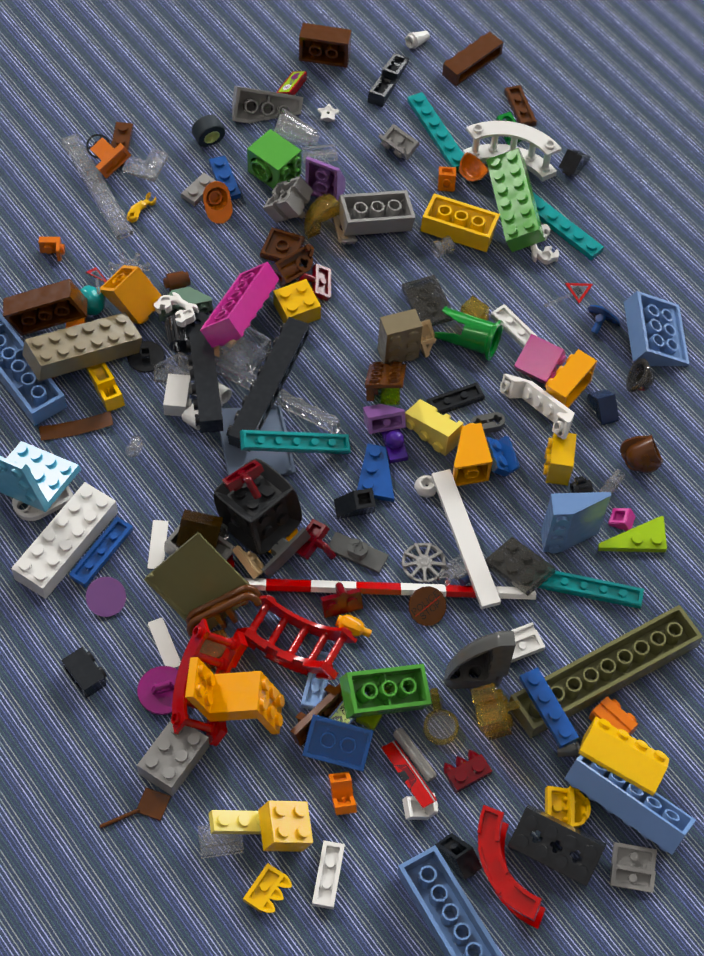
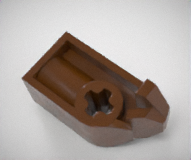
[271,244,314,287]

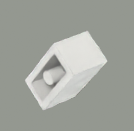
[163,374,194,416]

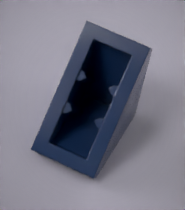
[588,389,619,426]

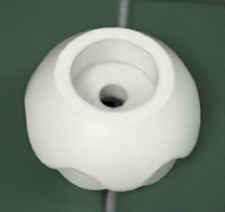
[414,475,437,498]

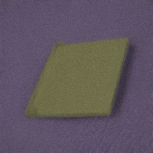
[144,532,250,631]

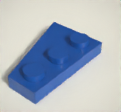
[357,443,394,502]

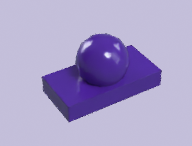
[381,429,408,464]

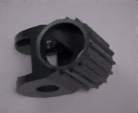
[165,312,209,353]

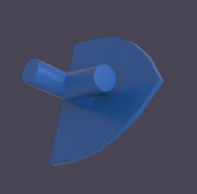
[588,305,621,335]

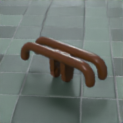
[186,585,262,638]

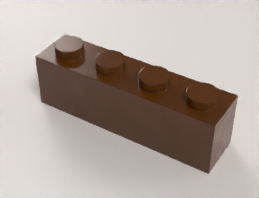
[442,31,504,86]

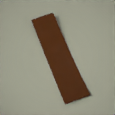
[39,411,113,440]

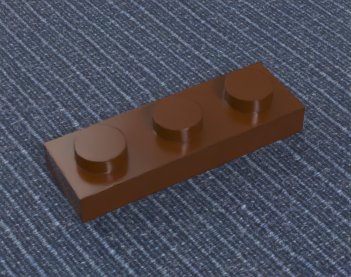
[111,122,134,167]

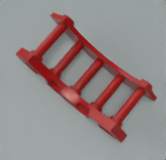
[234,595,357,680]
[171,619,248,746]
[478,805,546,929]

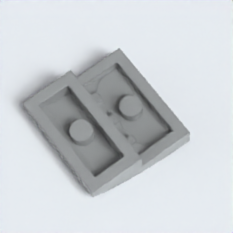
[610,842,657,893]

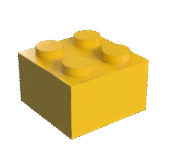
[273,279,321,323]
[543,432,577,486]
[258,801,313,852]

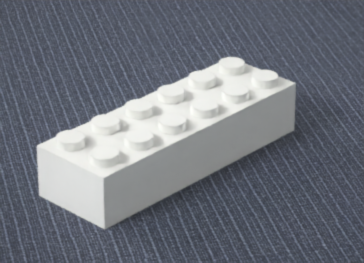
[11,482,118,599]

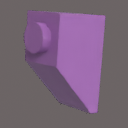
[363,404,406,434]

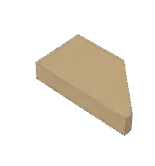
[232,546,264,579]

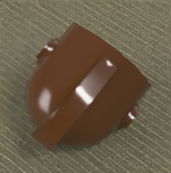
[620,434,663,473]

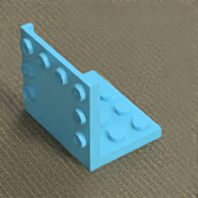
[0,441,81,512]

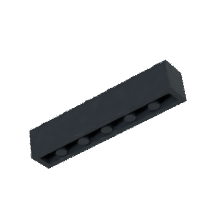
[186,332,223,433]

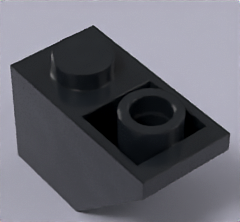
[334,488,376,519]

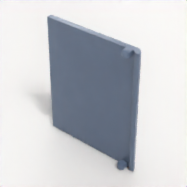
[219,403,296,476]

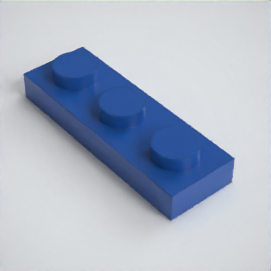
[209,155,241,200]

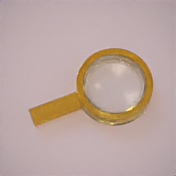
[423,688,459,745]

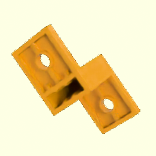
[185,657,285,734]

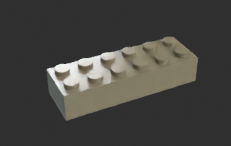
[22,312,142,381]

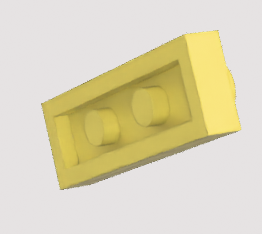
[209,810,261,834]

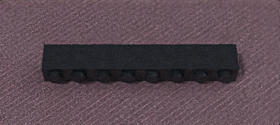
[226,317,309,452]

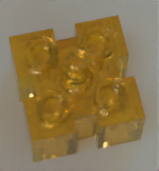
[470,683,520,740]

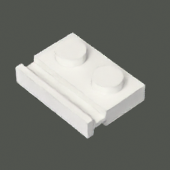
[511,622,545,663]

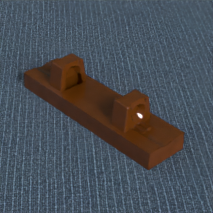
[290,683,343,747]

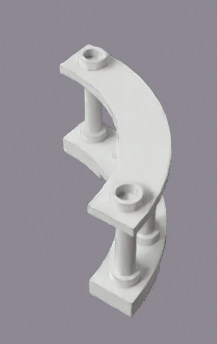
[463,121,562,182]

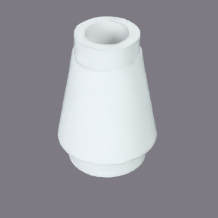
[405,30,430,49]

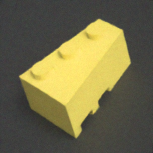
[405,399,463,456]

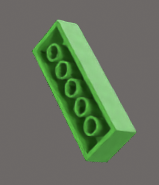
[486,148,545,252]

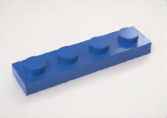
[69,517,133,588]
[519,667,579,749]

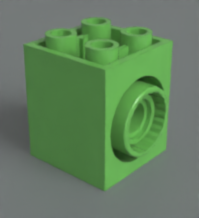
[247,129,302,189]

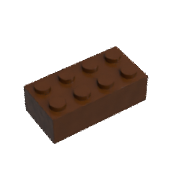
[3,279,87,336]

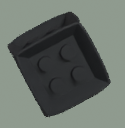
[213,458,302,555]

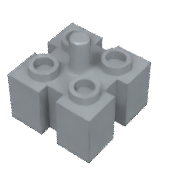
[263,176,313,223]

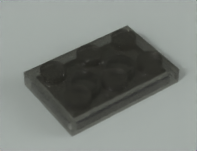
[401,275,454,327]
[485,537,555,596]

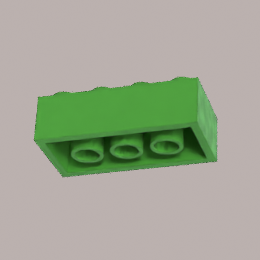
[339,664,432,719]

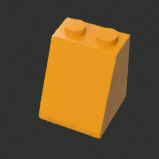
[98,265,162,324]
[452,423,493,486]

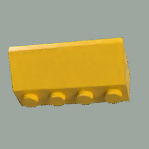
[420,193,500,252]
[578,717,669,796]

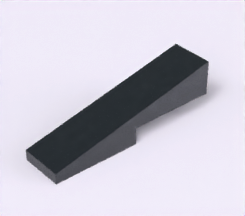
[367,53,409,108]

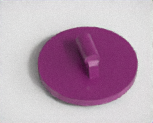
[137,666,178,715]

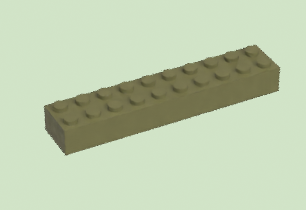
[508,605,703,738]

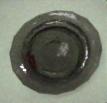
[626,358,654,392]

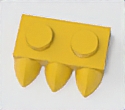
[243,863,292,913]

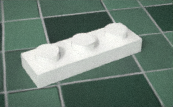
[312,841,345,909]

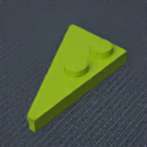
[598,516,667,552]

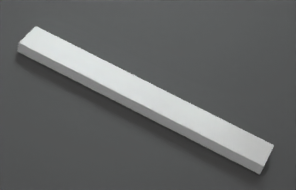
[431,469,501,609]

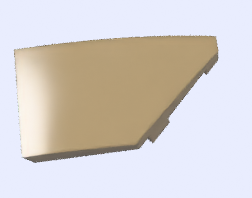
[420,319,436,358]

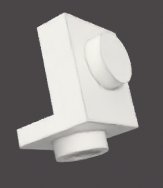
[402,793,438,820]

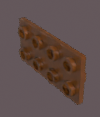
[365,361,406,401]

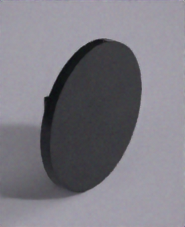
[127,341,164,373]

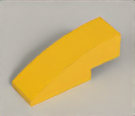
[86,363,125,411]

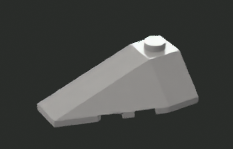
[232,86,303,123]

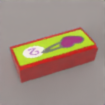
[276,71,307,95]

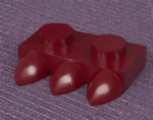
[443,750,492,793]

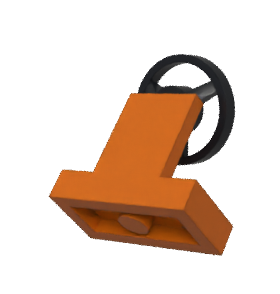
[86,134,131,179]

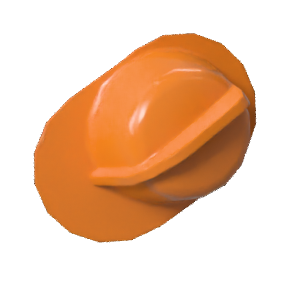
[203,181,232,223]

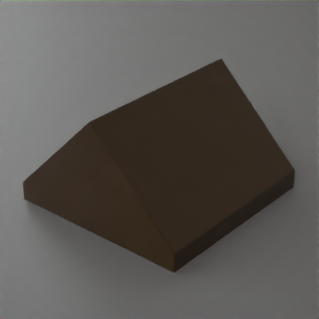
[176,509,223,549]

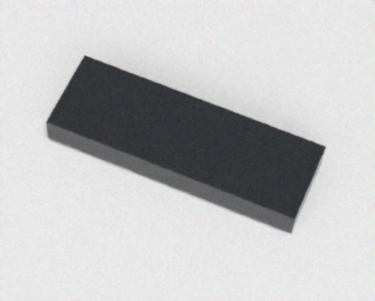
[426,382,485,414]

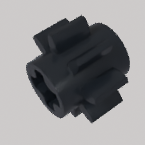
[570,476,593,493]

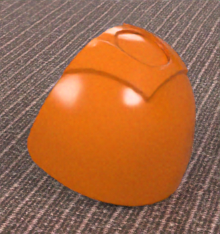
[459,152,489,182]

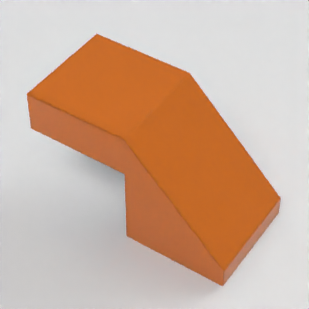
[328,771,357,815]

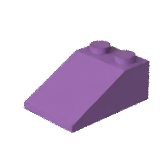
[305,156,346,204]

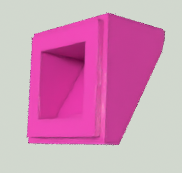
[608,508,635,531]

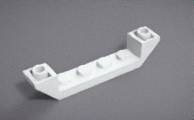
[499,374,575,439]

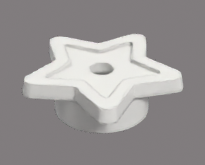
[318,104,339,122]

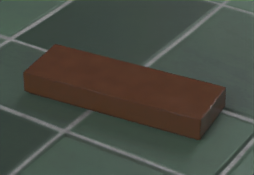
[504,85,537,127]

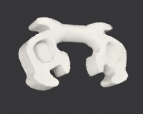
[530,224,559,265]
[154,292,199,327]

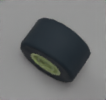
[192,115,225,147]

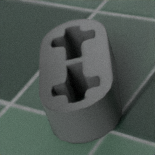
[470,412,505,434]

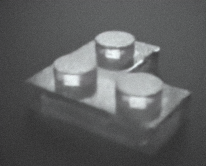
[122,148,168,182]

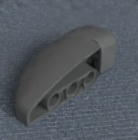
[444,630,516,689]

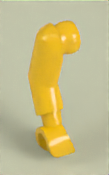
[127,192,156,223]

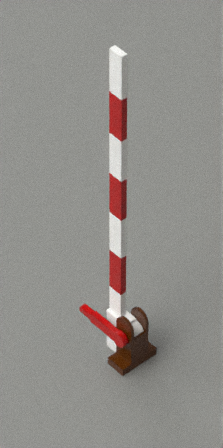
[227,554,536,606]

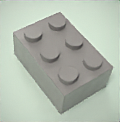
[137,721,210,796]

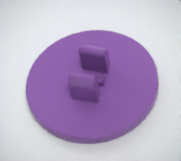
[86,577,126,617]

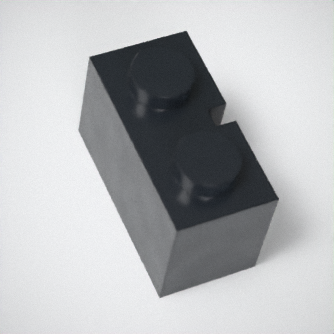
[61,647,107,698]

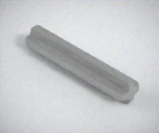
[393,728,436,782]

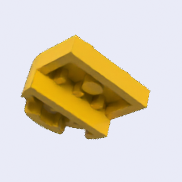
[545,786,591,829]

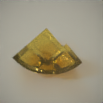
[304,194,340,239]

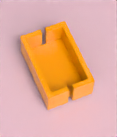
[545,349,597,408]

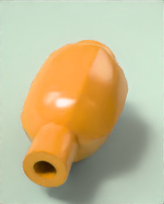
[335,614,372,638]

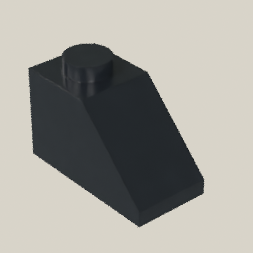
[559,149,590,177]
[435,833,482,880]

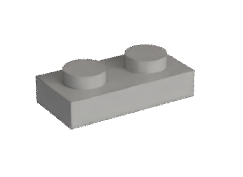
[181,173,216,206]

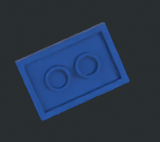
[302,714,374,772]

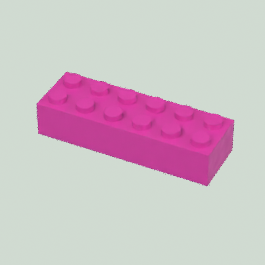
[200,262,279,348]

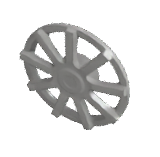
[402,543,446,583]

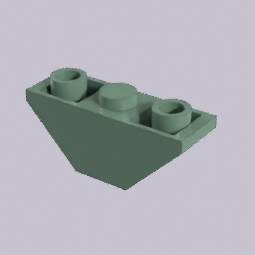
[158,287,213,322]

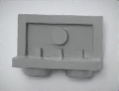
[378,124,420,160]

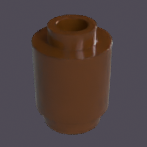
[163,270,191,292]

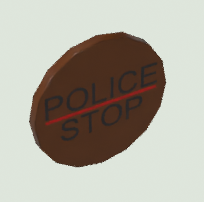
[408,586,446,626]

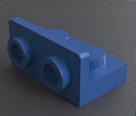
[486,436,520,477]

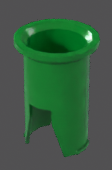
[434,306,504,361]

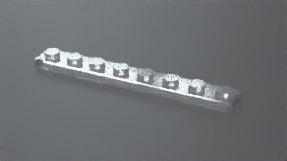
[61,133,134,241]
[215,356,340,434]

